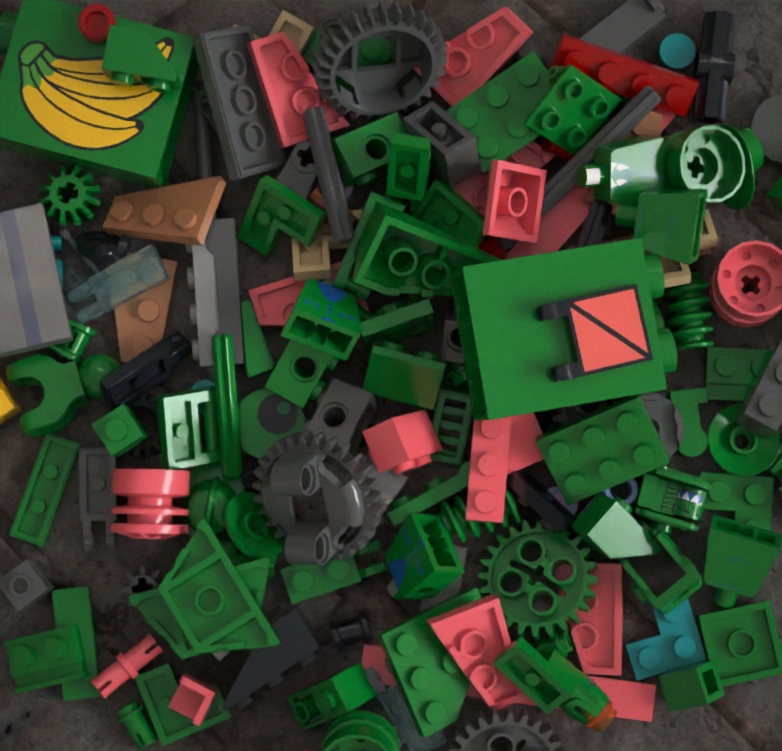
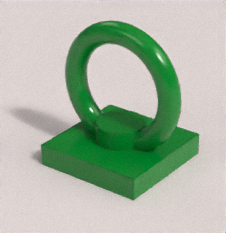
[343,265,435,353]

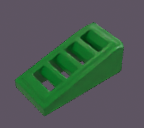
[241,300,275,381]
[430,384,472,466]

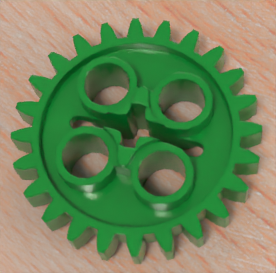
[478,520,599,640]

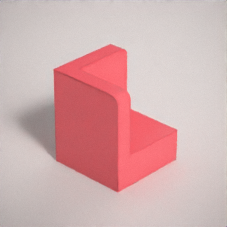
[168,672,219,727]

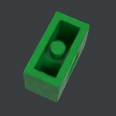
[332,112,409,189]
[265,340,340,408]

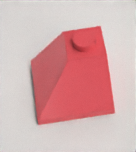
[483,160,547,243]

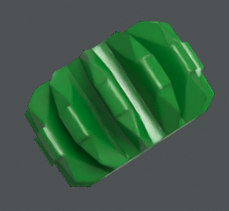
[39,165,102,227]

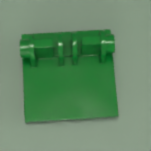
[524,64,622,155]

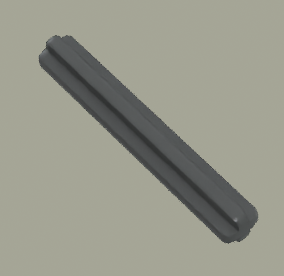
[303,107,355,245]

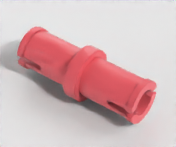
[90,633,163,699]

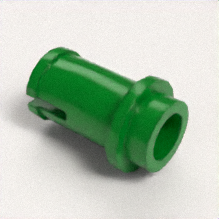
[529,629,573,657]
[116,700,158,751]

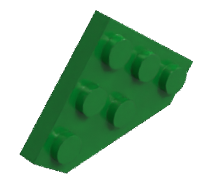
[377,587,481,738]

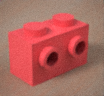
[362,409,443,475]

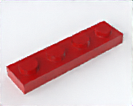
[549,33,699,117]

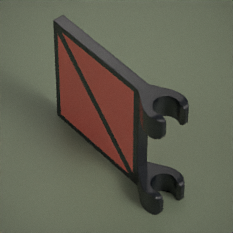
[536,285,653,382]

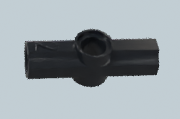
[692,10,736,124]

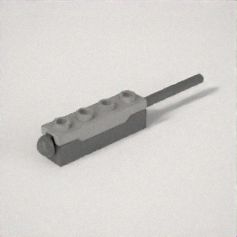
[185,100,245,383]

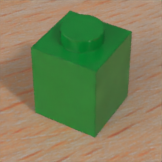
[91,404,149,457]
[659,659,725,712]

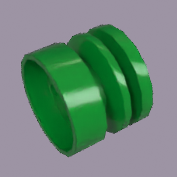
[663,125,746,204]
[321,710,400,751]

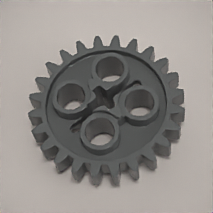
[447,705,564,751]

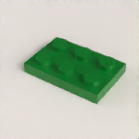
[445,51,552,175]
[535,394,670,506]

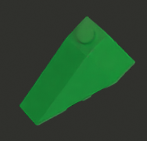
[352,202,502,298]

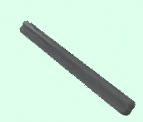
[496,85,661,250]

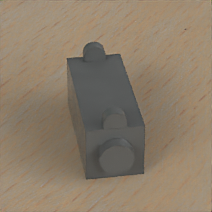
[580,0,666,55]

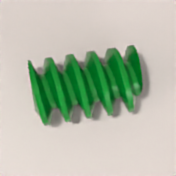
[665,273,714,350]
[440,488,521,543]

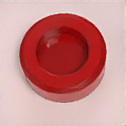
[78,4,117,44]

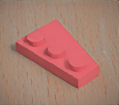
[247,31,350,148]
[554,563,623,675]
[425,594,527,710]

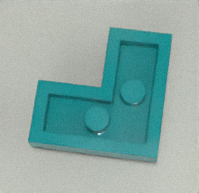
[624,595,707,681]

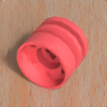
[708,240,782,329]
[110,469,190,539]

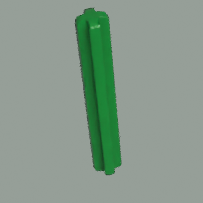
[212,333,243,477]

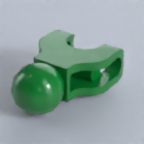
[6,354,121,438]

